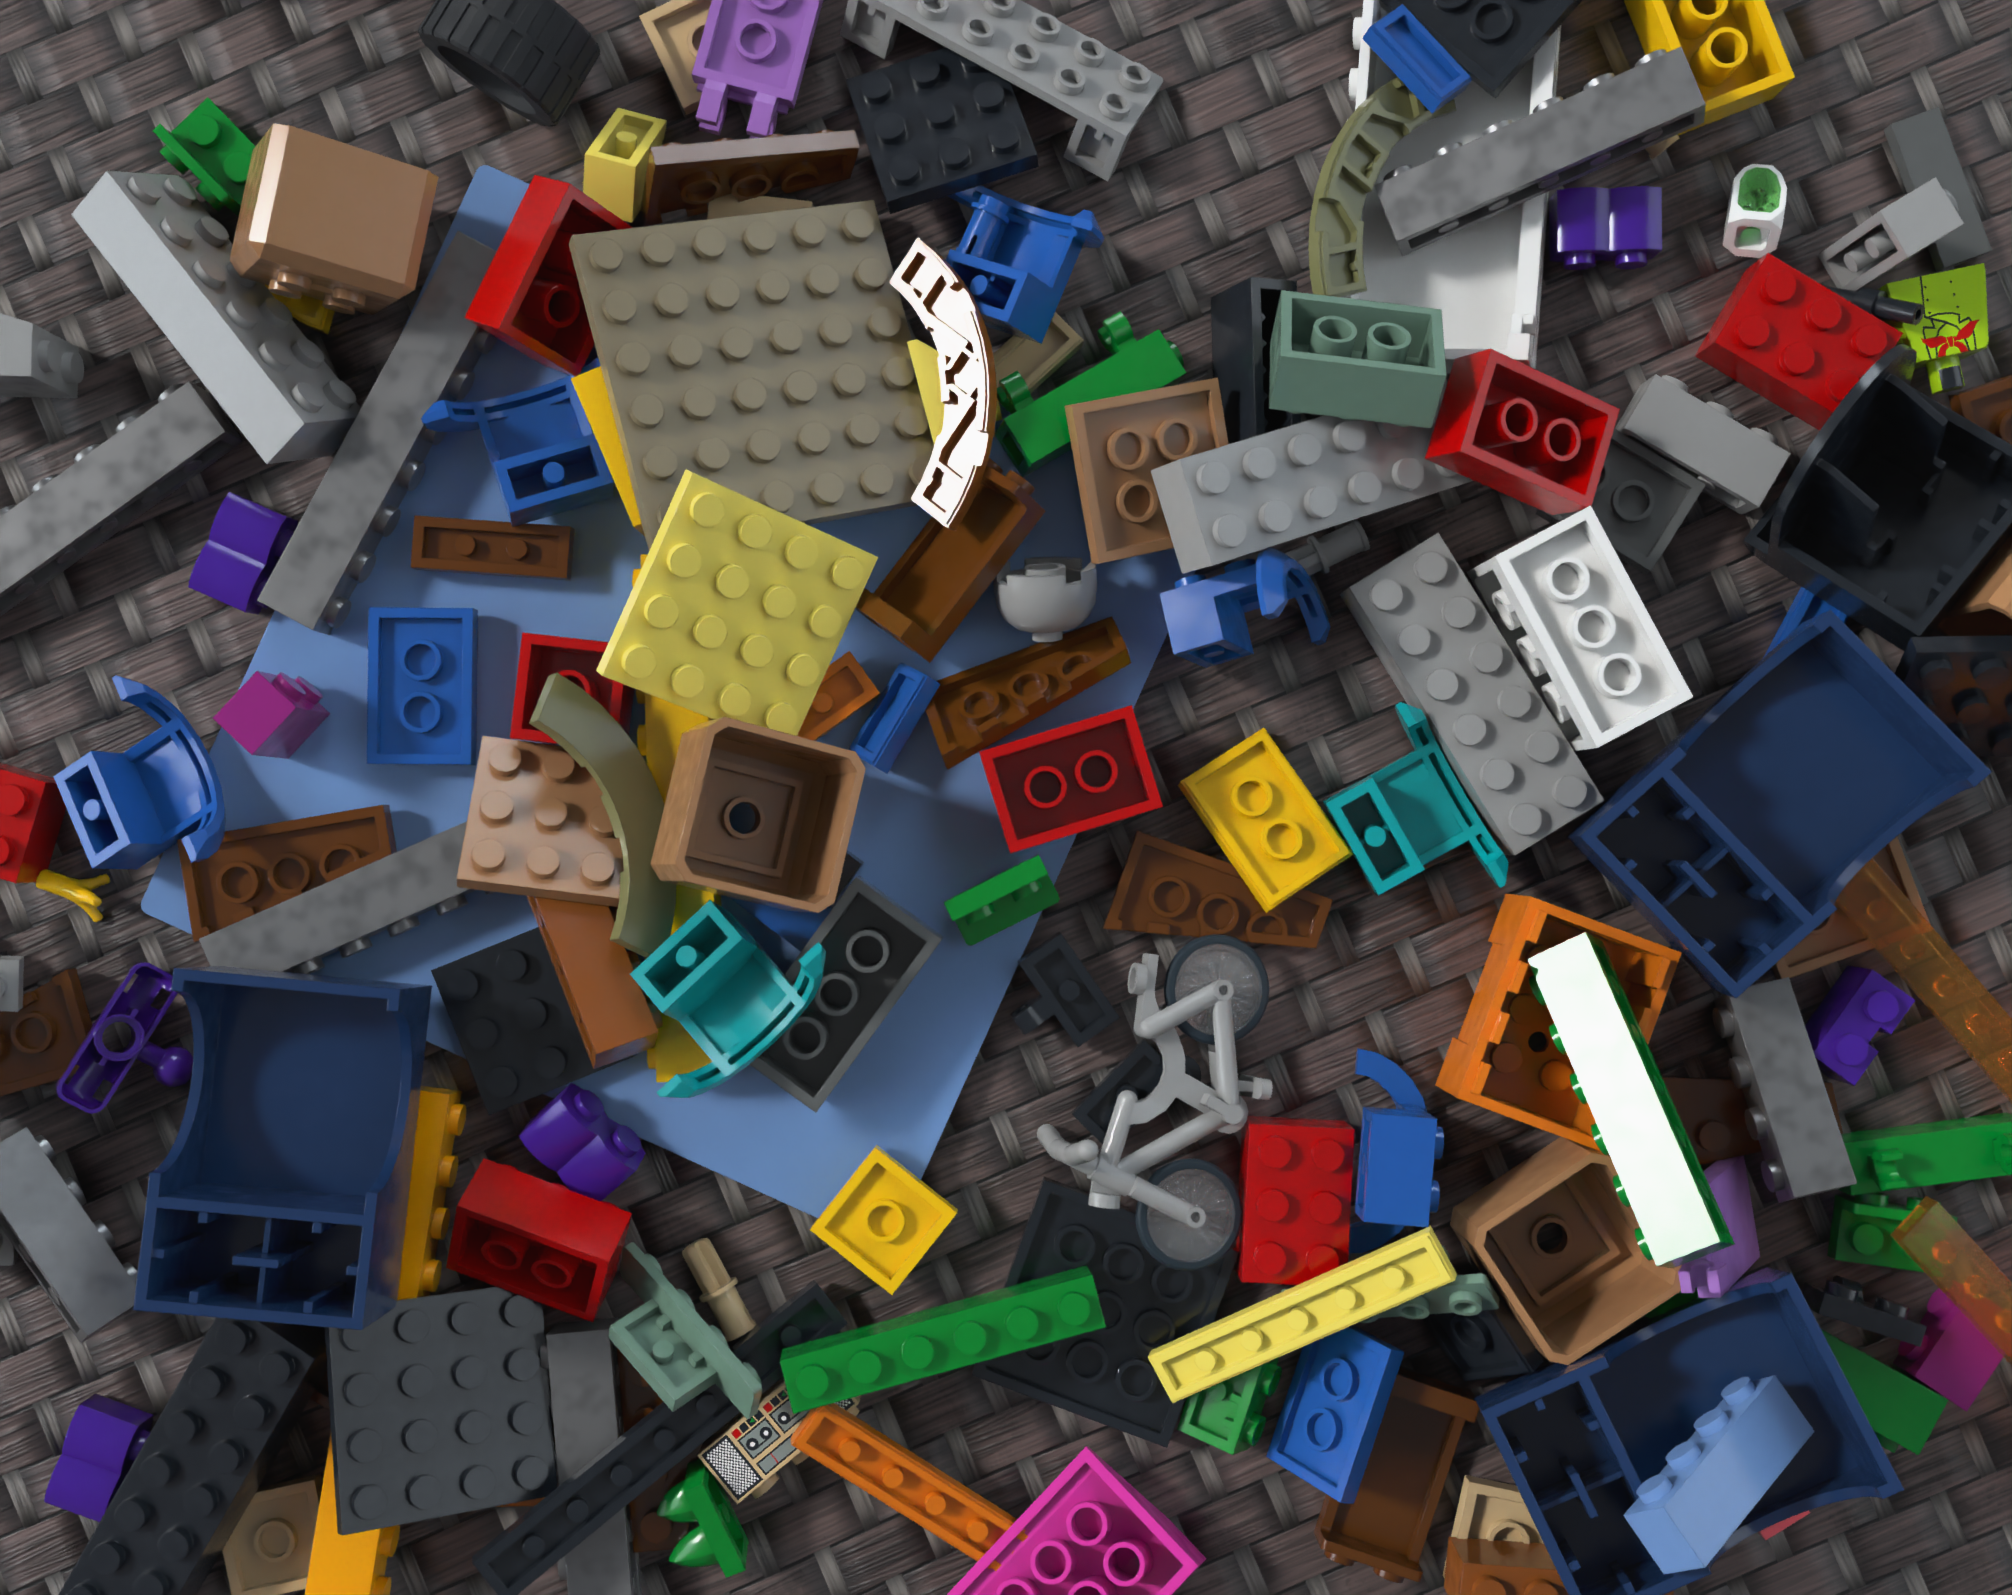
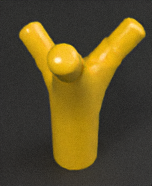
[36,869,110,922]

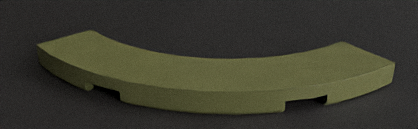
[1308,77,1457,297]
[529,673,677,958]

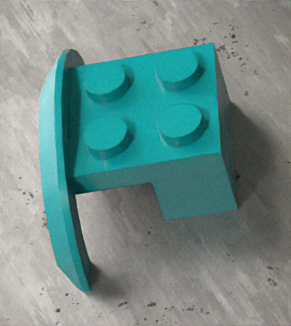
[1323,702,1509,895]
[630,900,826,1098]

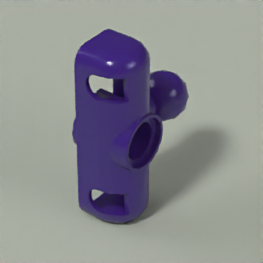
[56,962,193,1114]

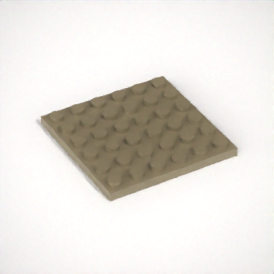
[569,200,934,551]

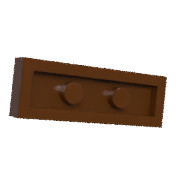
[411,515,575,581]

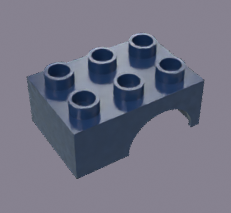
[1566,610,1992,999]
[133,966,432,1330]
[1474,1267,1904,1595]

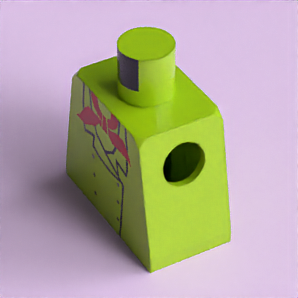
[1877,263,1989,395]

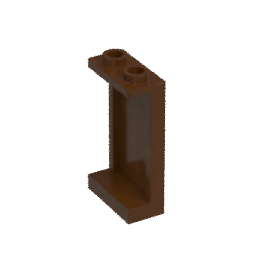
[855,458,1046,663]
[1314,1366,1479,1583]

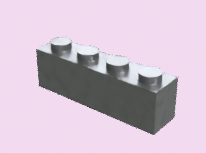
[1712,977,1857,1203]
[0,1127,138,1343]

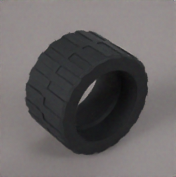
[418,0,600,127]

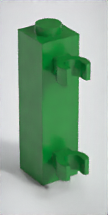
[995,311,1187,477]
[1838,1112,2012,1195]

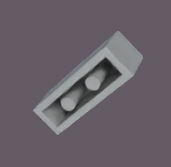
[1817,177,1964,291]
[1615,374,1791,515]

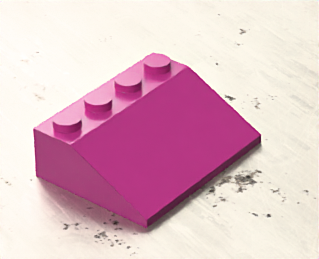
[947,1446,1206,1595]

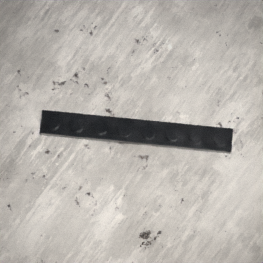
[472,1280,848,1595]

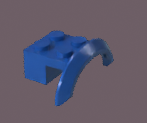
[946,185,1104,344]
[421,357,614,527]
[1160,547,1331,668]
[53,675,226,869]
[1349,1048,1444,1254]

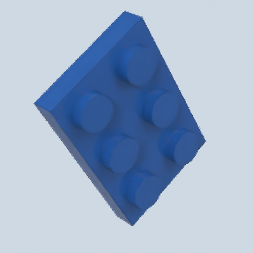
[366,607,478,765]
[1266,1325,1404,1504]

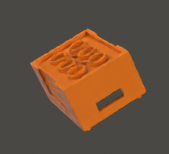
[1435,893,1682,1151]

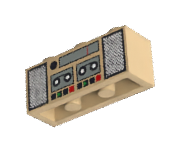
[697,1376,861,1504]

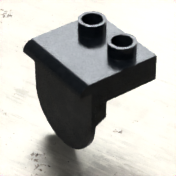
[1743,344,2012,651]

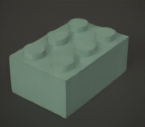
[1269,290,1446,428]

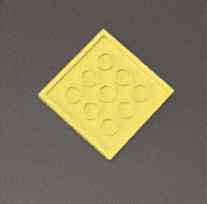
[596,469,878,736]

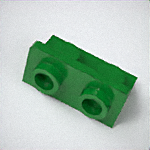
[152,97,256,217]
[944,854,1060,946]
[1827,1192,1958,1274]
[1177,1357,1282,1455]

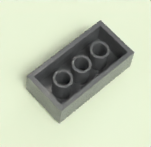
[750,876,943,1113]

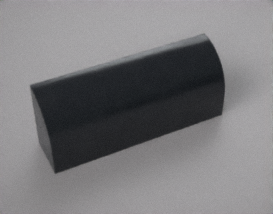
[1211,277,1301,444]

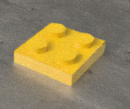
[810,1145,958,1295]

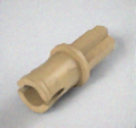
[682,1238,757,1342]

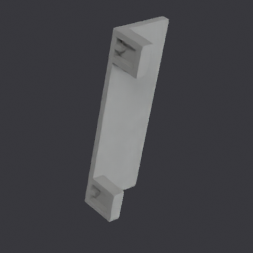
[840,0,1163,182]

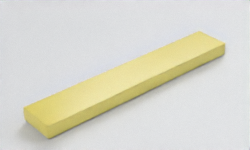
[1148,1226,1457,1403]

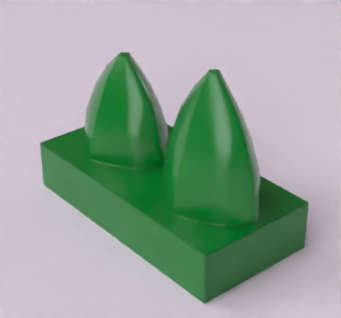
[657,1459,749,1578]

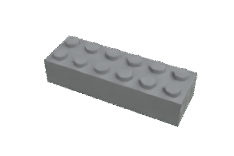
[71,171,361,464]
[1151,379,1474,574]
[1340,533,1604,855]

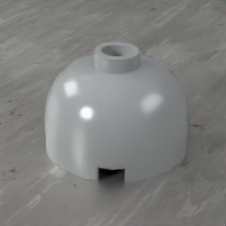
[993,556,1097,642]

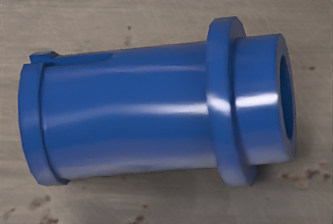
[955,194,1010,260]

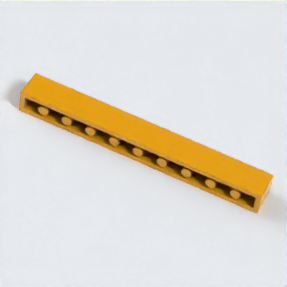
[305,1085,466,1595]

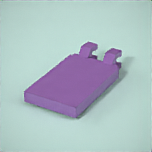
[692,0,823,139]
[1678,1155,1760,1298]

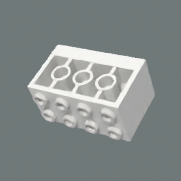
[1467,505,1693,751]

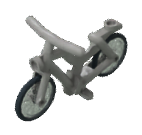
[1037,934,1273,1271]

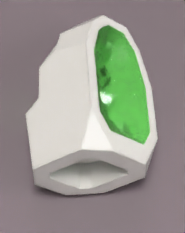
[1723,164,1787,258]

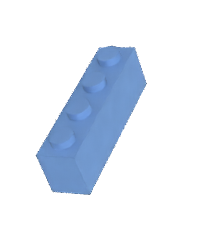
[1623,1375,1815,1574]

